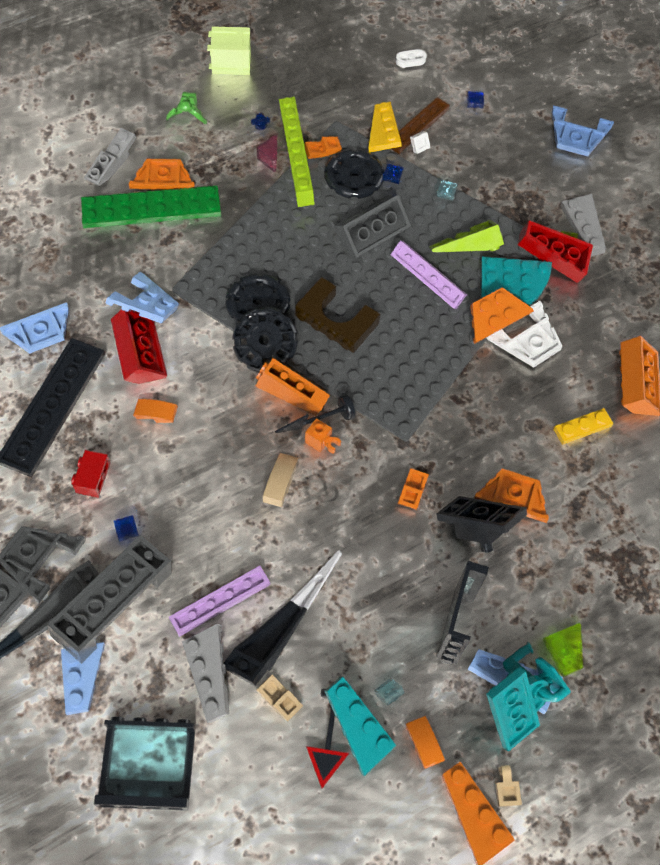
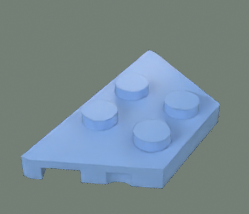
[0,302,69,354]

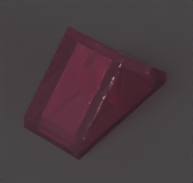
[257,135,277,172]

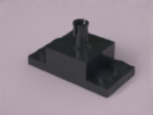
[436,496,527,553]

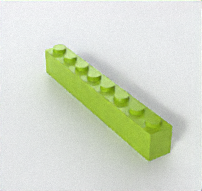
[279,97,315,207]

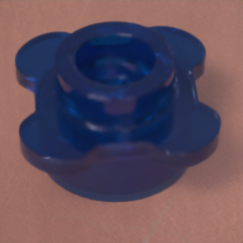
[251,113,270,130]

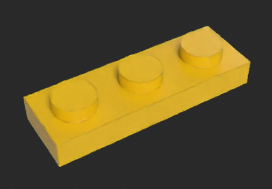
[553,408,613,445]

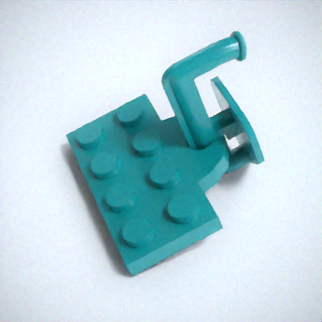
[486,642,571,752]

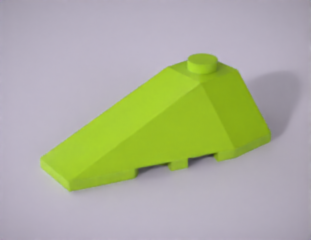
[429,220,504,252]

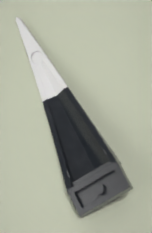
[223,550,342,687]

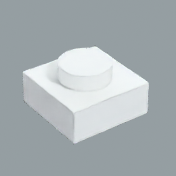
[410,131,430,154]

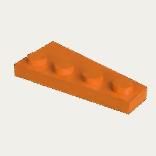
[441,762,515,865]

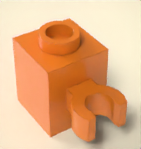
[305,418,341,454]

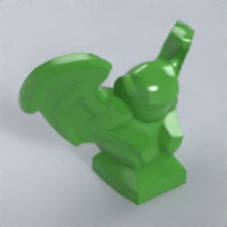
[166,92,207,124]

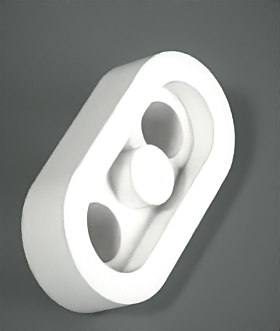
[396,49,427,68]

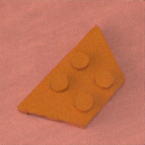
[129,159,195,190]
[470,287,534,344]
[474,468,549,523]

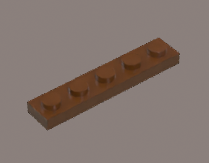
[391,97,450,154]

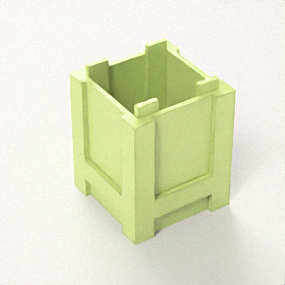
[207,26,251,75]

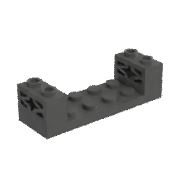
[47,535,172,664]

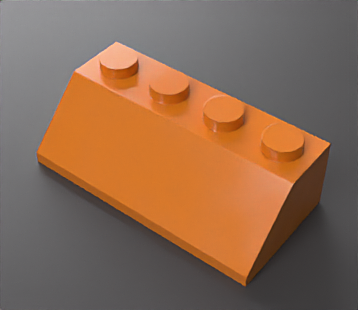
[619,336,660,416]

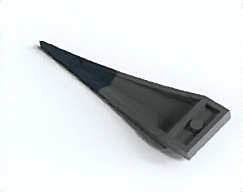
[0,560,99,659]

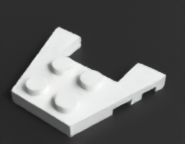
[486,301,562,368]

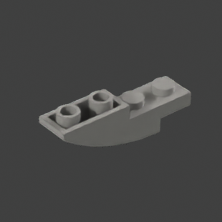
[84,128,136,186]

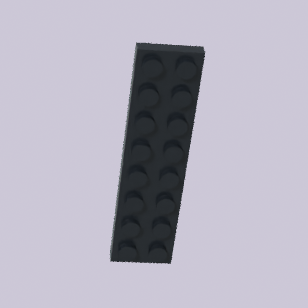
[0,338,105,478]

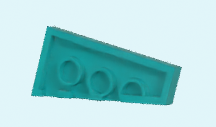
[325,676,396,776]

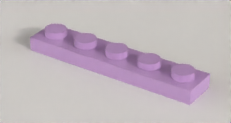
[391,240,467,309]
[169,566,270,637]

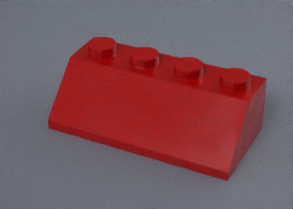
[111,309,167,384]

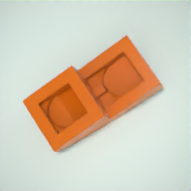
[304,137,342,159]
[133,399,178,423]
[398,468,429,510]
[406,716,445,769]

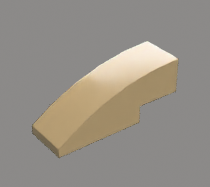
[263,453,299,507]

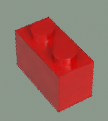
[71,450,111,498]

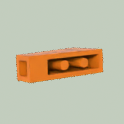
[255,358,330,416]

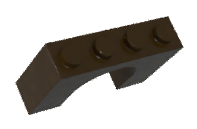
[295,277,380,353]

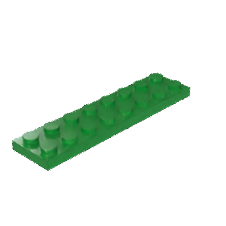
[81,185,221,229]

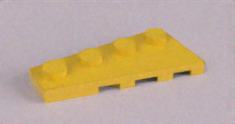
[368,102,402,153]

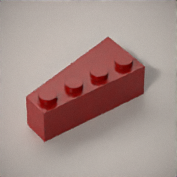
[518,220,593,283]

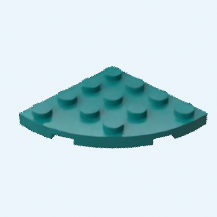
[481,257,552,306]

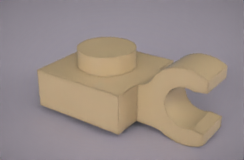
[495,765,522,807]

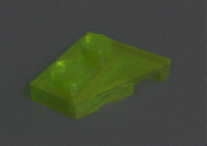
[543,623,583,678]

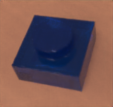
[467,91,484,109]
[383,164,404,184]
[114,515,139,542]

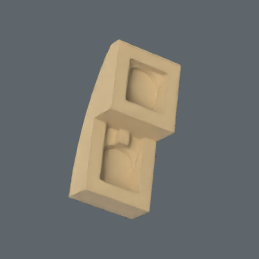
[256,674,303,722]

